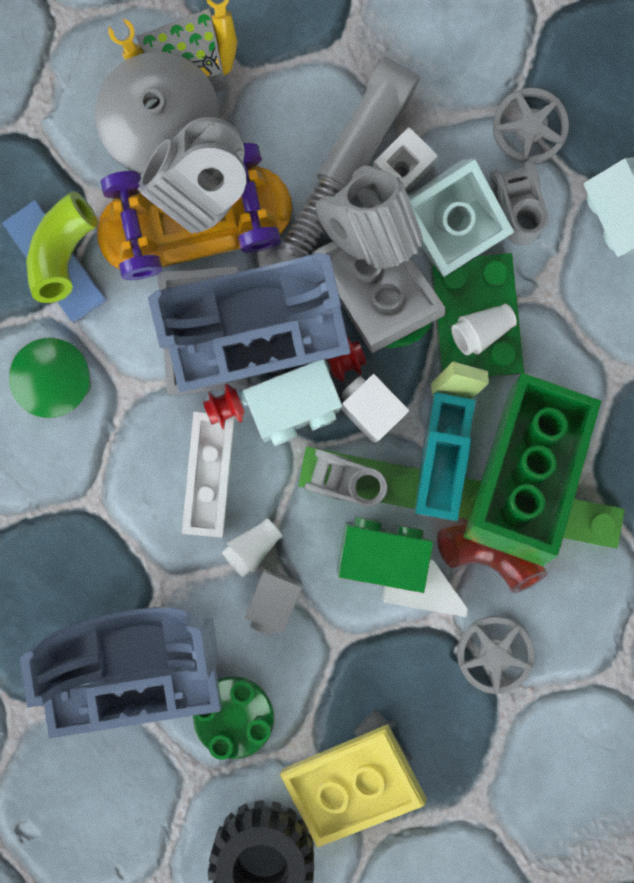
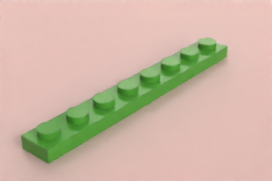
[298,447,625,549]

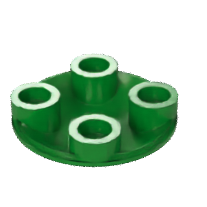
[9,338,91,418]
[193,676,274,760]

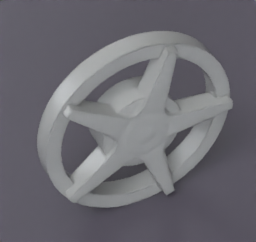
[493,88,569,164]
[457,616,534,694]

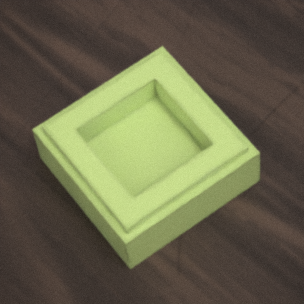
[431,362,489,399]

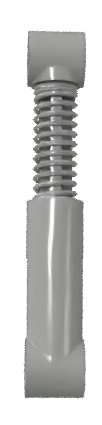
[259,57,420,267]

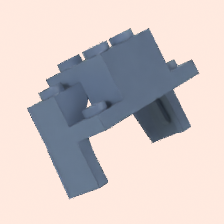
[148,253,350,393]
[20,607,222,738]

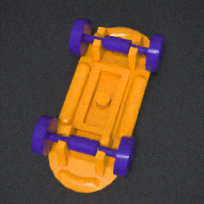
[97,143,292,280]

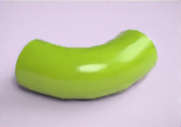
[26,191,98,303]

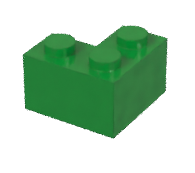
[337,516,433,593]

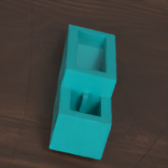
[415,392,476,521]

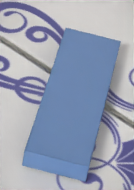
[2,200,107,323]

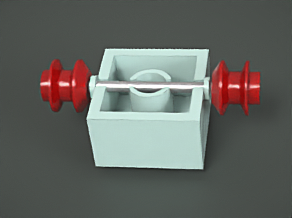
[203,337,366,446]

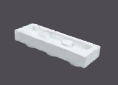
[182,412,235,538]

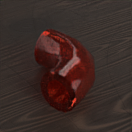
[437,524,548,593]

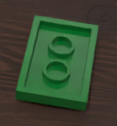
[430,253,524,377]

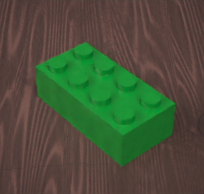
[463,373,602,566]

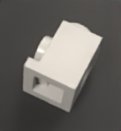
[373,127,438,193]

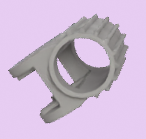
[138,117,246,234]
[316,165,423,269]

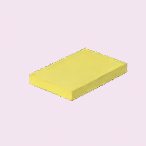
[279,724,427,847]

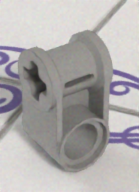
[490,161,548,246]
[304,449,387,506]

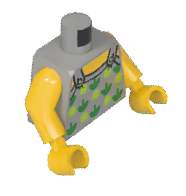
[108,0,238,92]

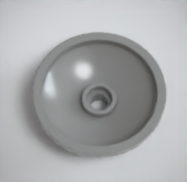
[95,52,220,175]

